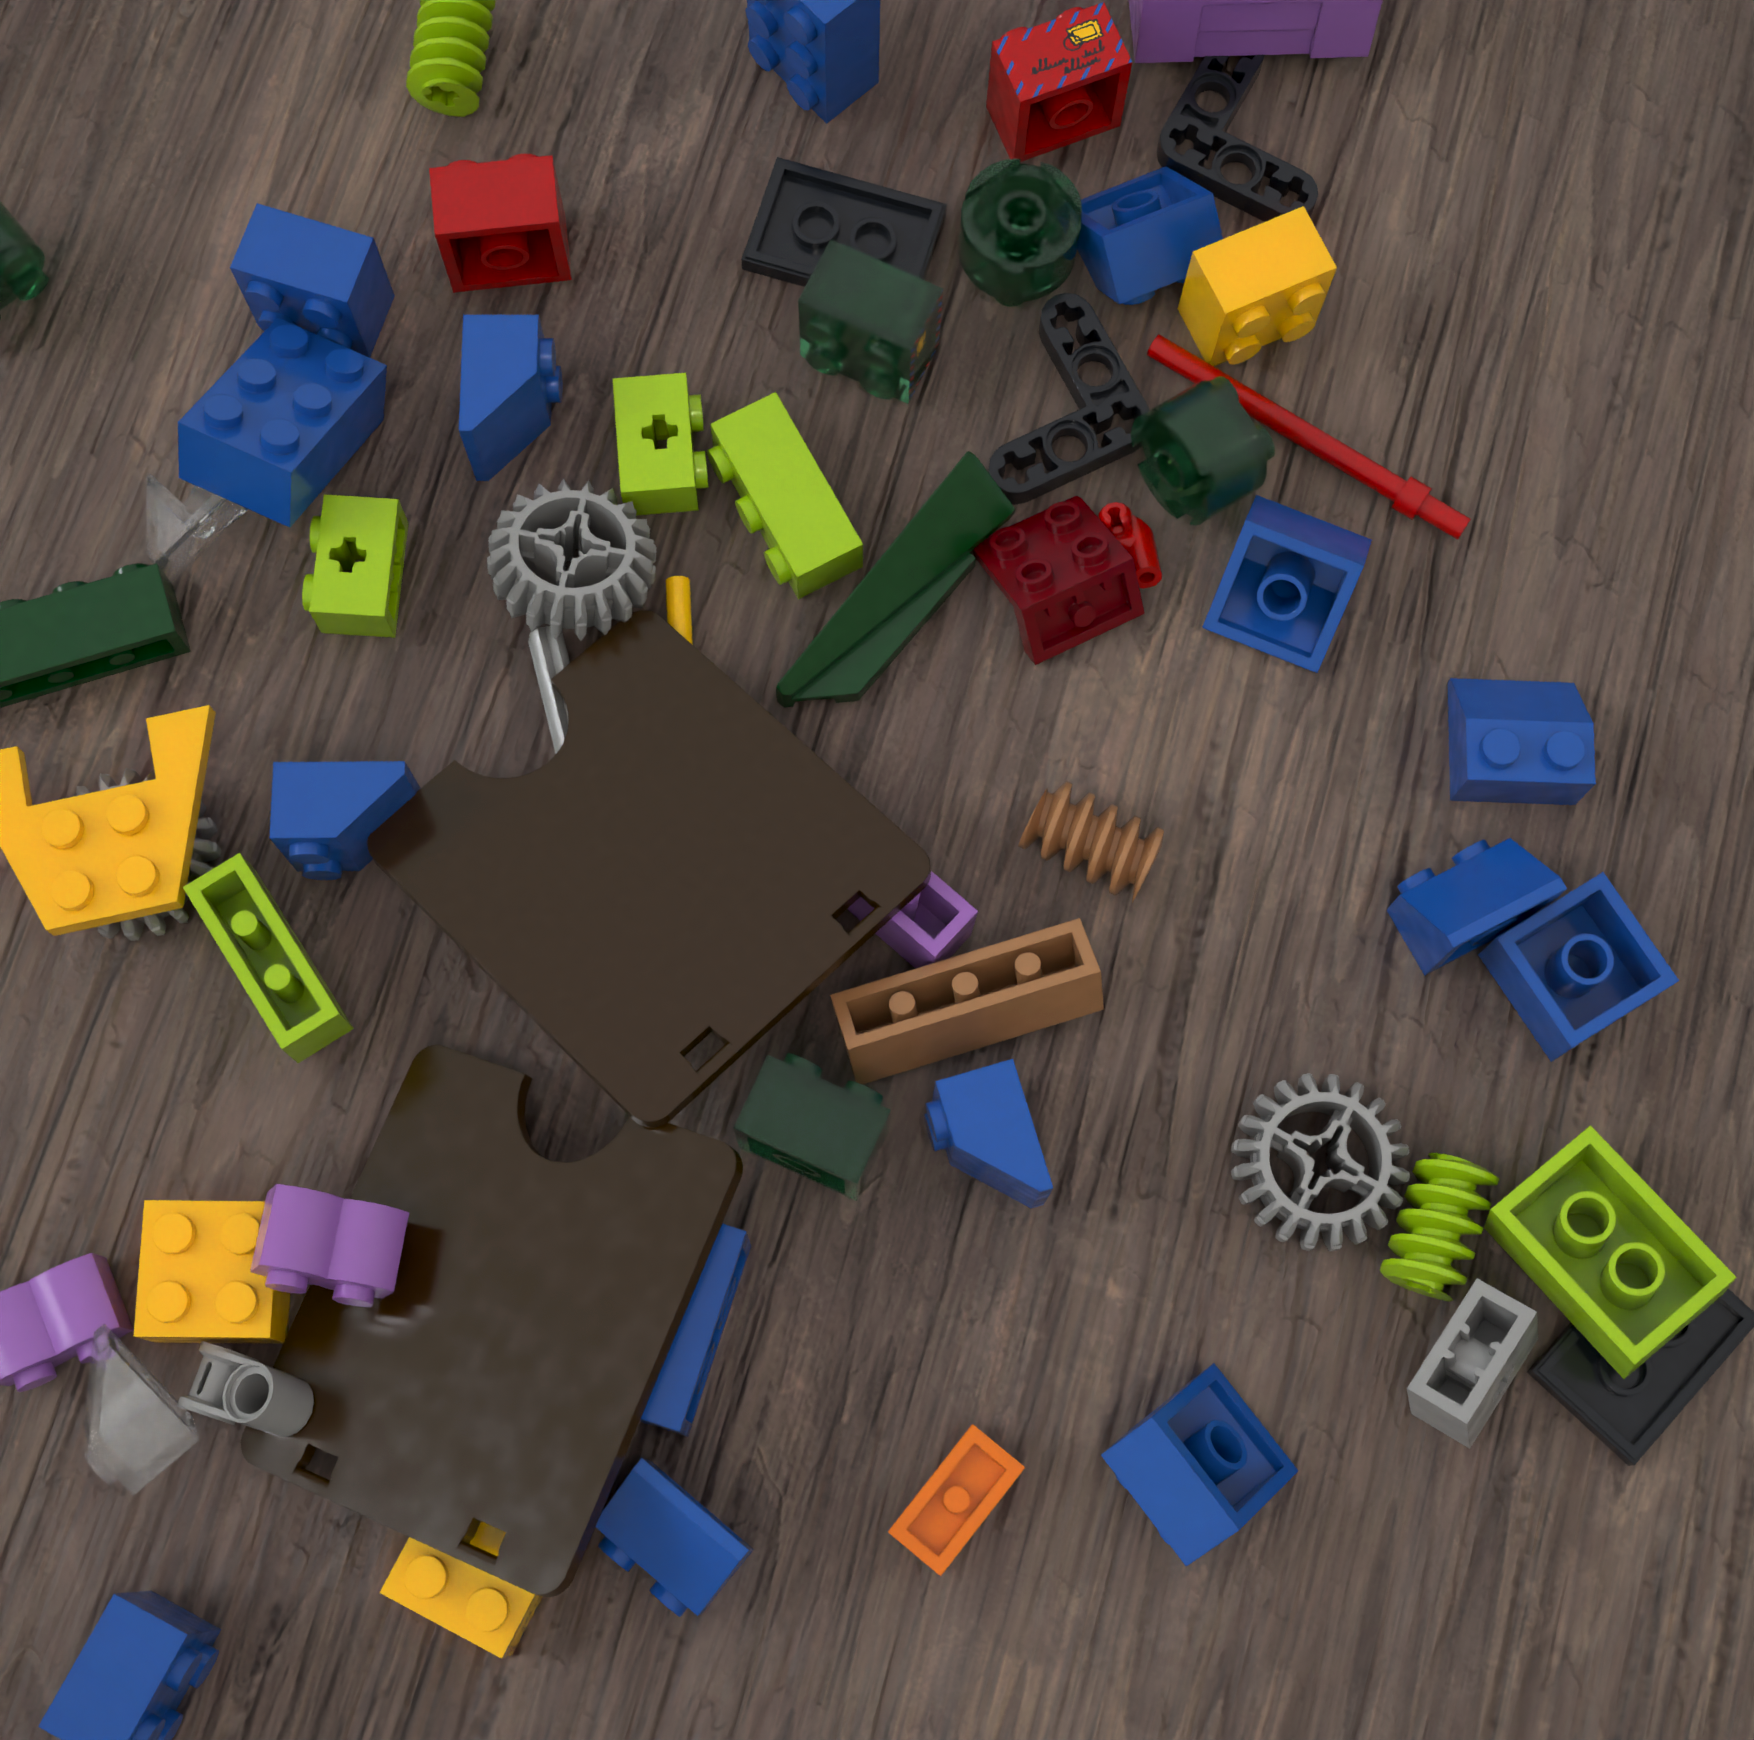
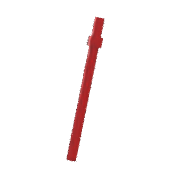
[1147,334,1471,540]

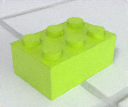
[1484,1125,1737,1379]

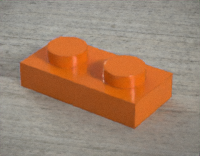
[888,1424,1025,1576]

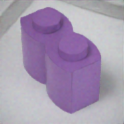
[250,1184,409,1307]
[0,1253,134,1392]

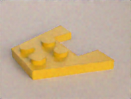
[0,705,216,936]

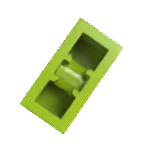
[612,373,709,516]
[302,494,409,638]

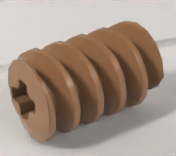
[1018,781,1164,904]

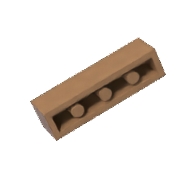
[830,918,1104,1086]

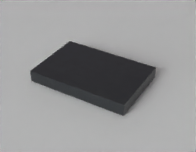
[741,157,947,317]
[1527,1289,1754,1466]

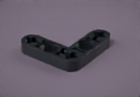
[1157,55,1318,222]
[988,293,1151,505]

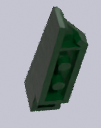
[776,451,1015,708]

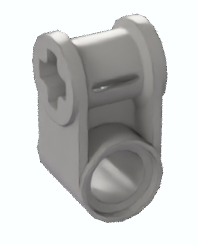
[177,1341,314,1437]

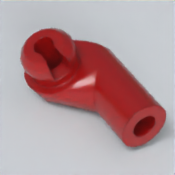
[1098,502,1162,589]

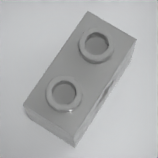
[1407,1278,1538,1449]

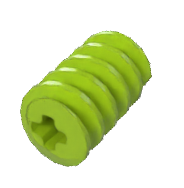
[406,0,496,117]
[1379,1153,1500,1302]

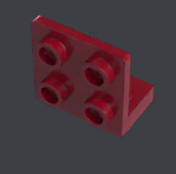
[973,496,1145,665]

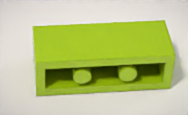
[707,392,863,599]
[183,853,354,1063]

